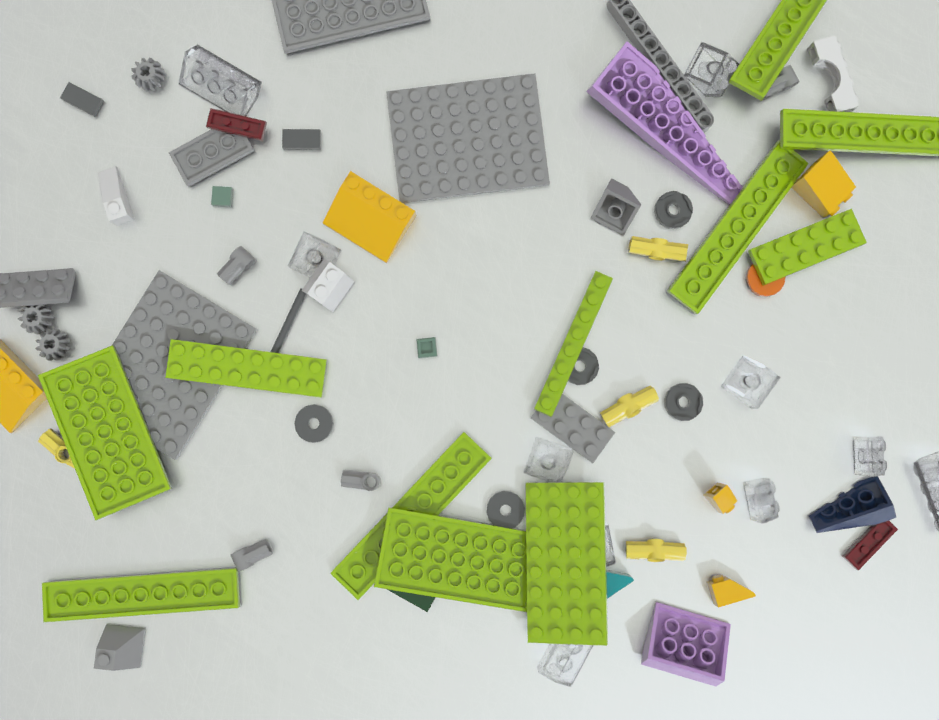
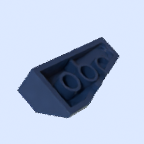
[809,475,897,533]

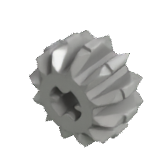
[131,57,165,91]
[18,304,55,334]
[35,329,71,361]

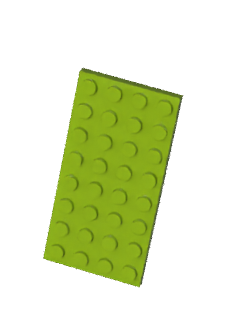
[38,345,172,520]
[526,482,608,646]
[374,507,527,612]

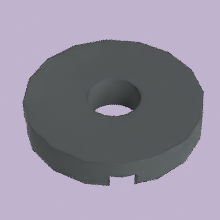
[654,191,693,229]
[568,347,599,385]
[664,383,703,421]
[294,404,333,443]
[487,491,525,529]

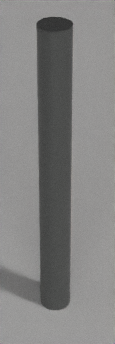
[271,288,306,353]

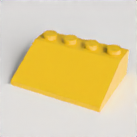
[323,171,417,263]
[0,339,47,433]

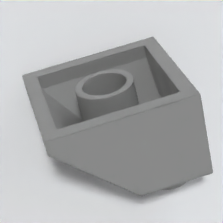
[591,178,641,235]
[94,624,146,671]

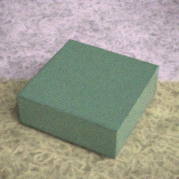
[211,186,233,207]
[416,337,437,358]

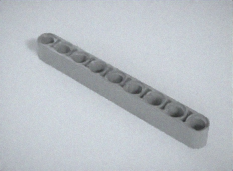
[607,0,714,133]

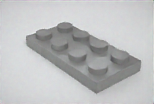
[169,129,255,187]
[0,268,76,308]
[531,394,615,463]

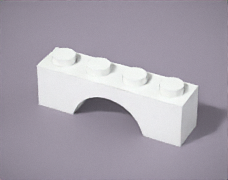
[807,35,859,112]

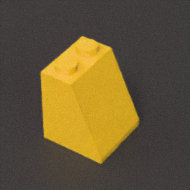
[791,150,856,218]

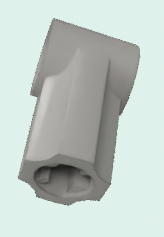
[764,65,800,98]
[217,246,256,285]
[341,470,381,491]
[230,539,273,572]

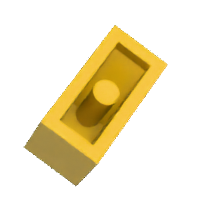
[703,482,737,514]
[707,575,756,608]

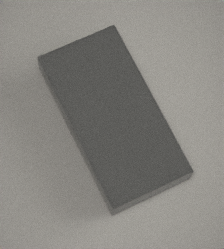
[60,82,104,117]
[282,129,321,150]

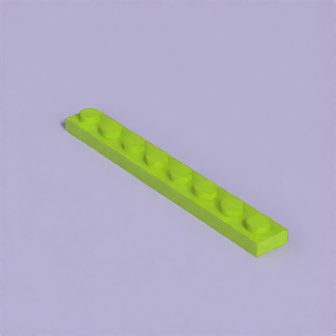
[534,271,613,417]

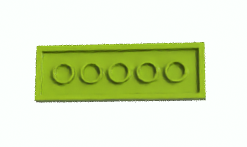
[748,208,867,285]

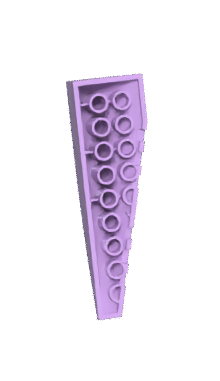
[586,41,743,205]

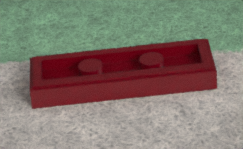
[206,108,267,141]
[842,520,898,571]

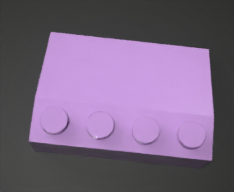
[641,602,731,687]

